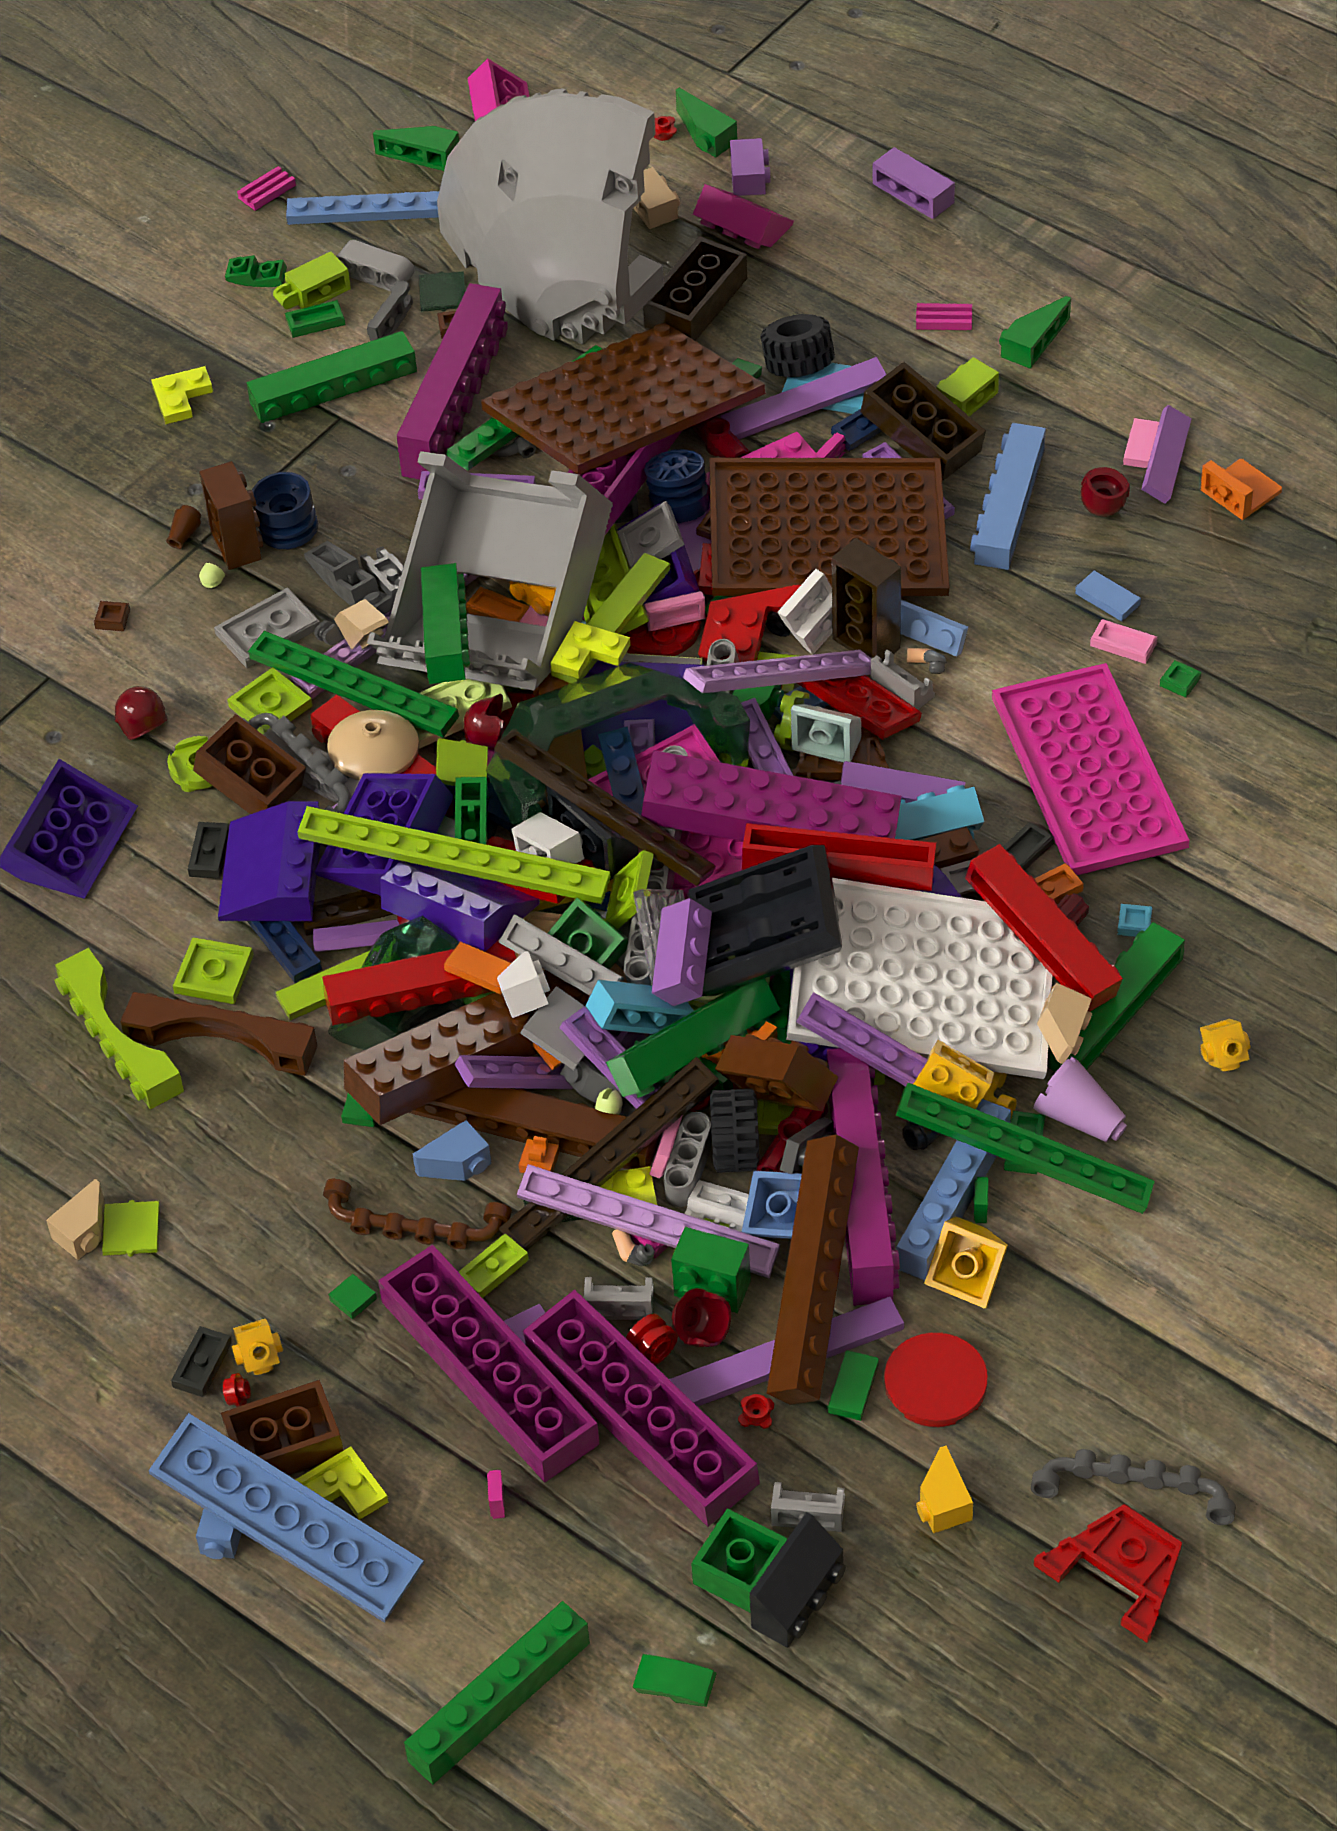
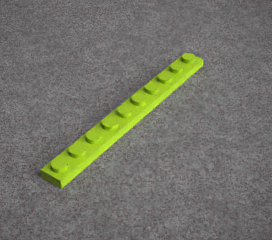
[297,806,610,904]

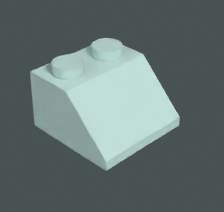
[791,704,861,762]

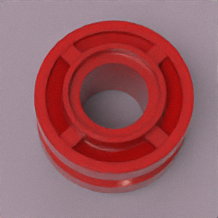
[626,1313,678,1366]

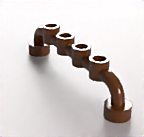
[323,1178,512,1249]

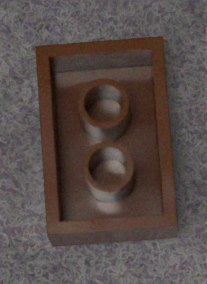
[199,461,264,570]
[193,714,306,814]
[715,1034,838,1111]
[221,1379,344,1475]

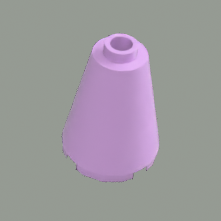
[1033,1056,1127,1143]

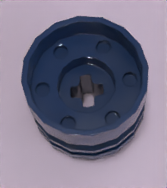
[644,449,710,523]
[252,472,319,549]

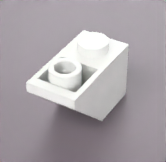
[497,951,550,1018]

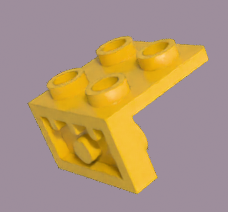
[913,1040,994,1109]

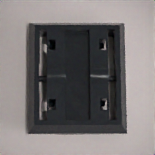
[687,845,842,996]

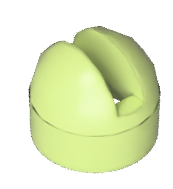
[199,563,225,588]
[595,1088,623,1114]

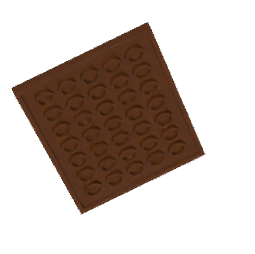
[481,323,766,475]
[709,458,950,596]

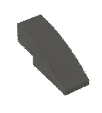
[304,541,379,606]

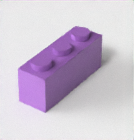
[873,147,955,219]
[652,898,712,1006]

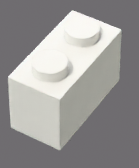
[511,812,584,864]

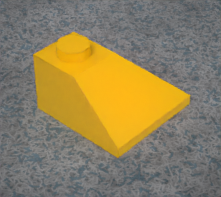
[924,1216,1008,1309]

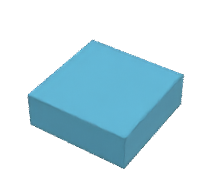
[1117,904,1152,937]

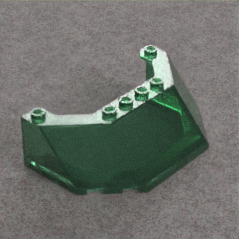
[486,662,750,827]

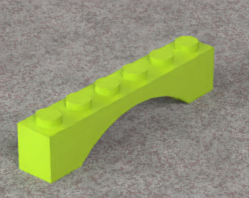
[55,948,184,1110]

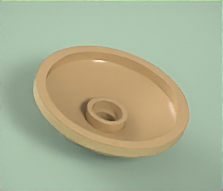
[327,710,419,780]

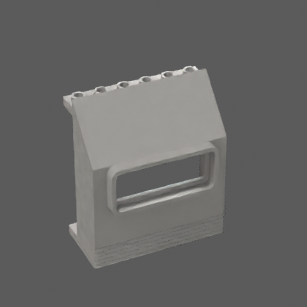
[367,451,613,690]

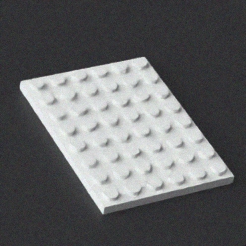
[786,878,1052,1079]

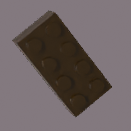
[643,236,748,341]
[860,362,986,481]
[832,538,901,662]

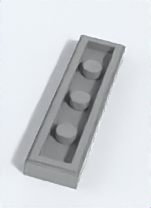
[499,914,624,995]

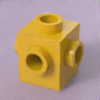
[1200,1019,1251,1071]
[232,1318,283,1375]

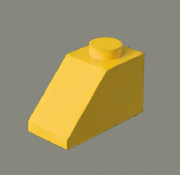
[916,1446,973,1533]

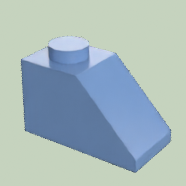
[413,1120,491,1181]

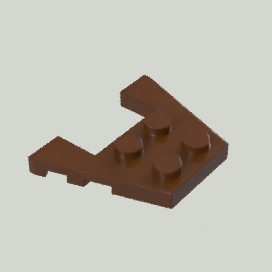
[792,727,889,781]

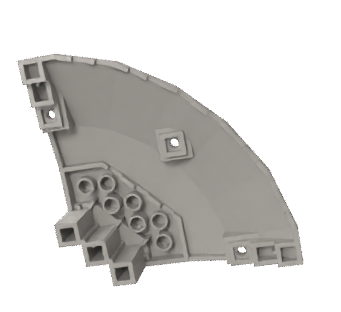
[437,88,664,345]

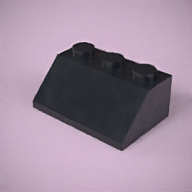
[547,786,639,880]
[750,1512,846,1648]

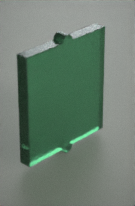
[419,271,465,312]

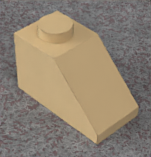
[46,1179,105,1260]

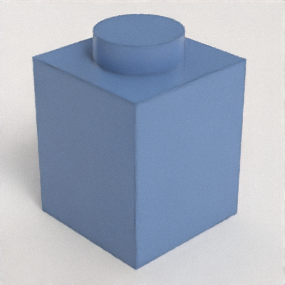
[196,1509,242,1559]

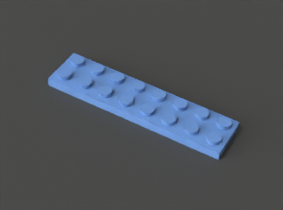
[149,1413,424,1623]

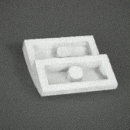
[778,569,832,655]
[685,1180,749,1232]

